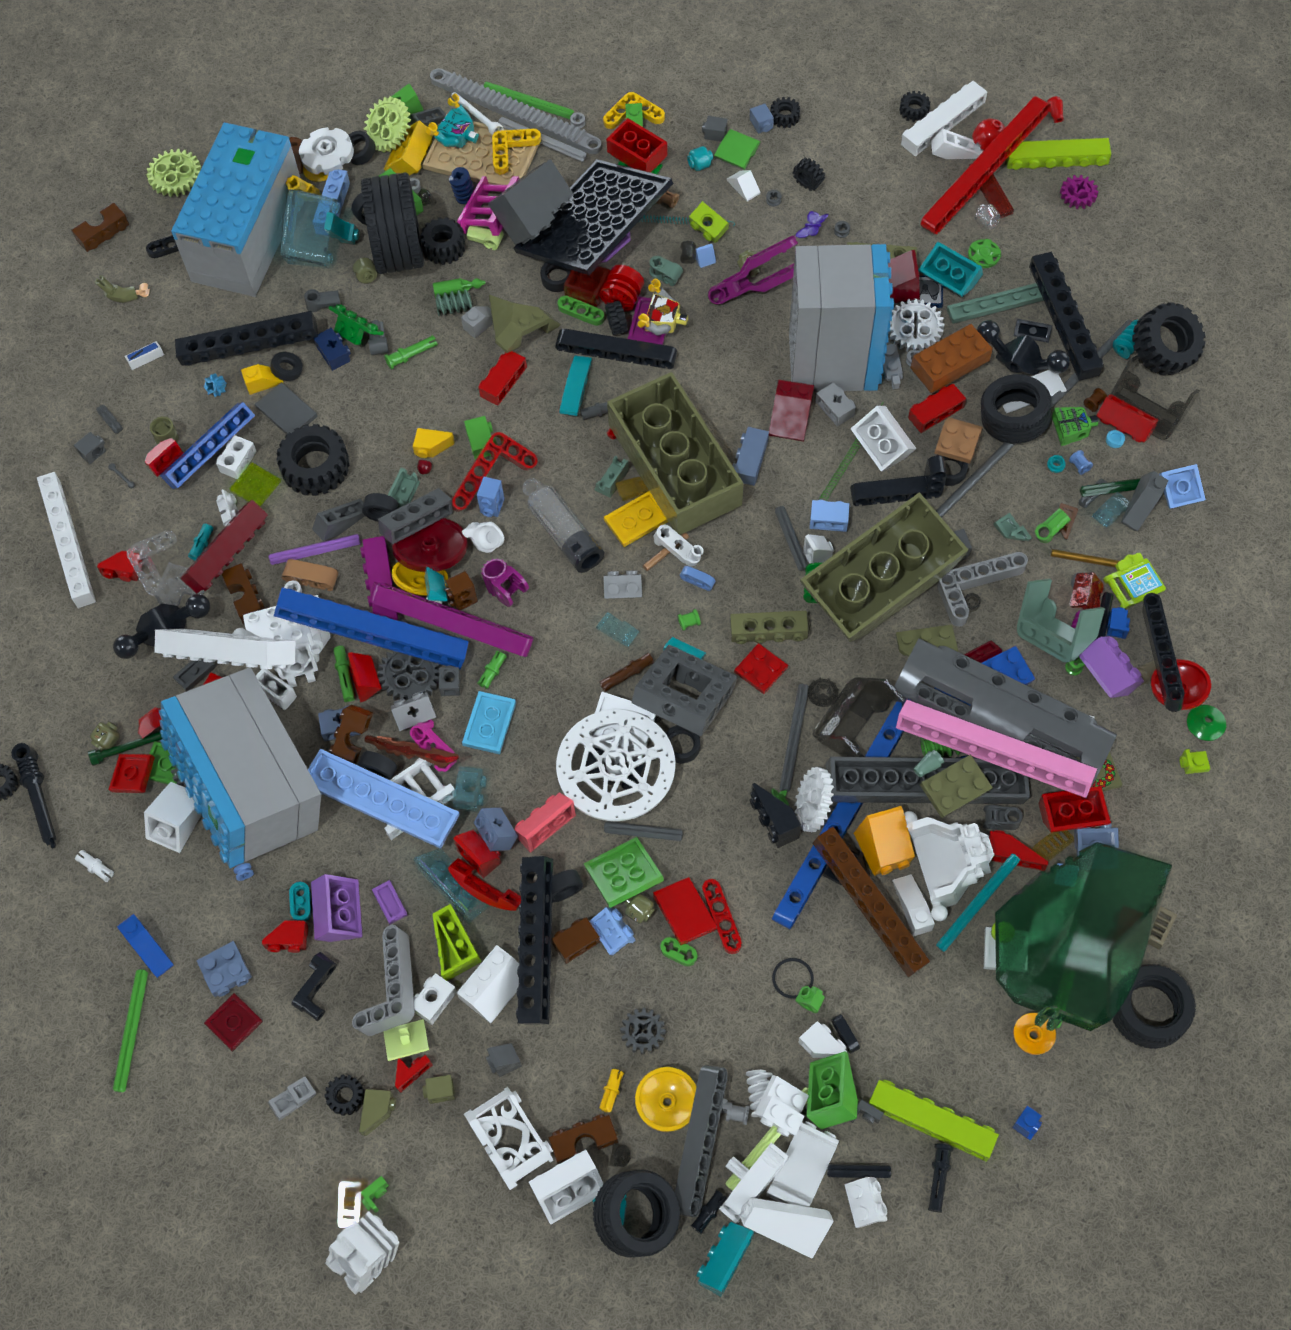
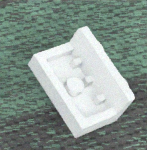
[844,1177,887,1228]

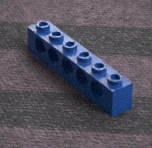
[160,402,255,489]

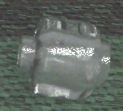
[974,204,1000,230]

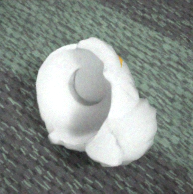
[462,522,504,553]

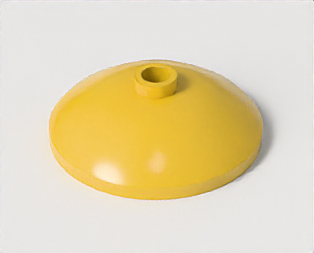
[392,562,448,596]
[635,1067,696,1132]

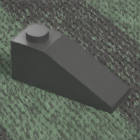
[1121,471,1169,531]
[312,499,365,541]

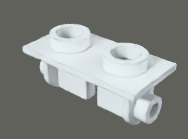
[216,489,239,526]

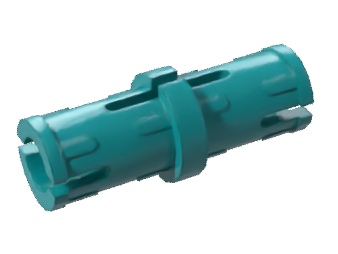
[188,524,214,561]

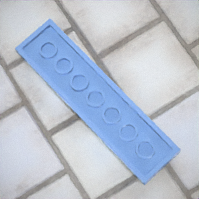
[308,749,460,849]

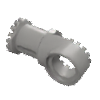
[721,1098,750,1125]

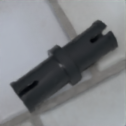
[690,1190,727,1235]

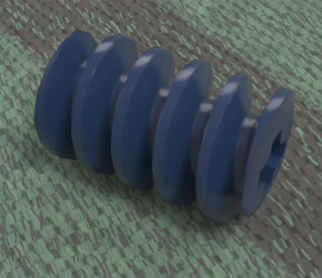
[449,167,475,204]

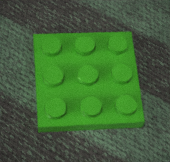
[584,837,664,908]

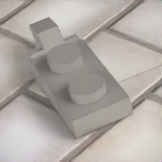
[883,344,903,389]

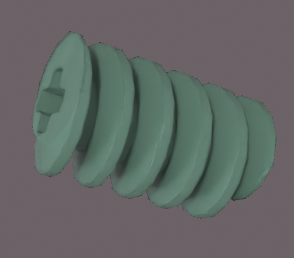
[436,289,472,316]

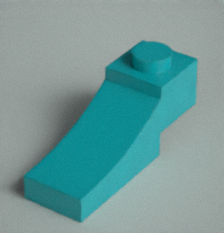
[324,212,359,245]

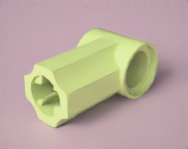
[467,226,504,250]

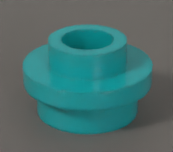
[1047,455,1066,473]

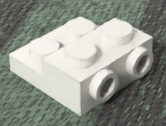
[754,1075,809,1137]

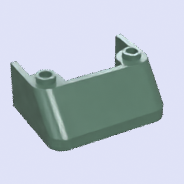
[1017,579,1105,662]

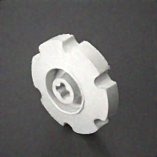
[299,127,354,175]

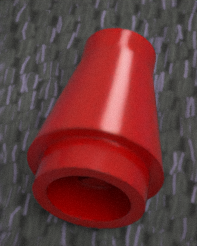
[1047,96,1064,123]

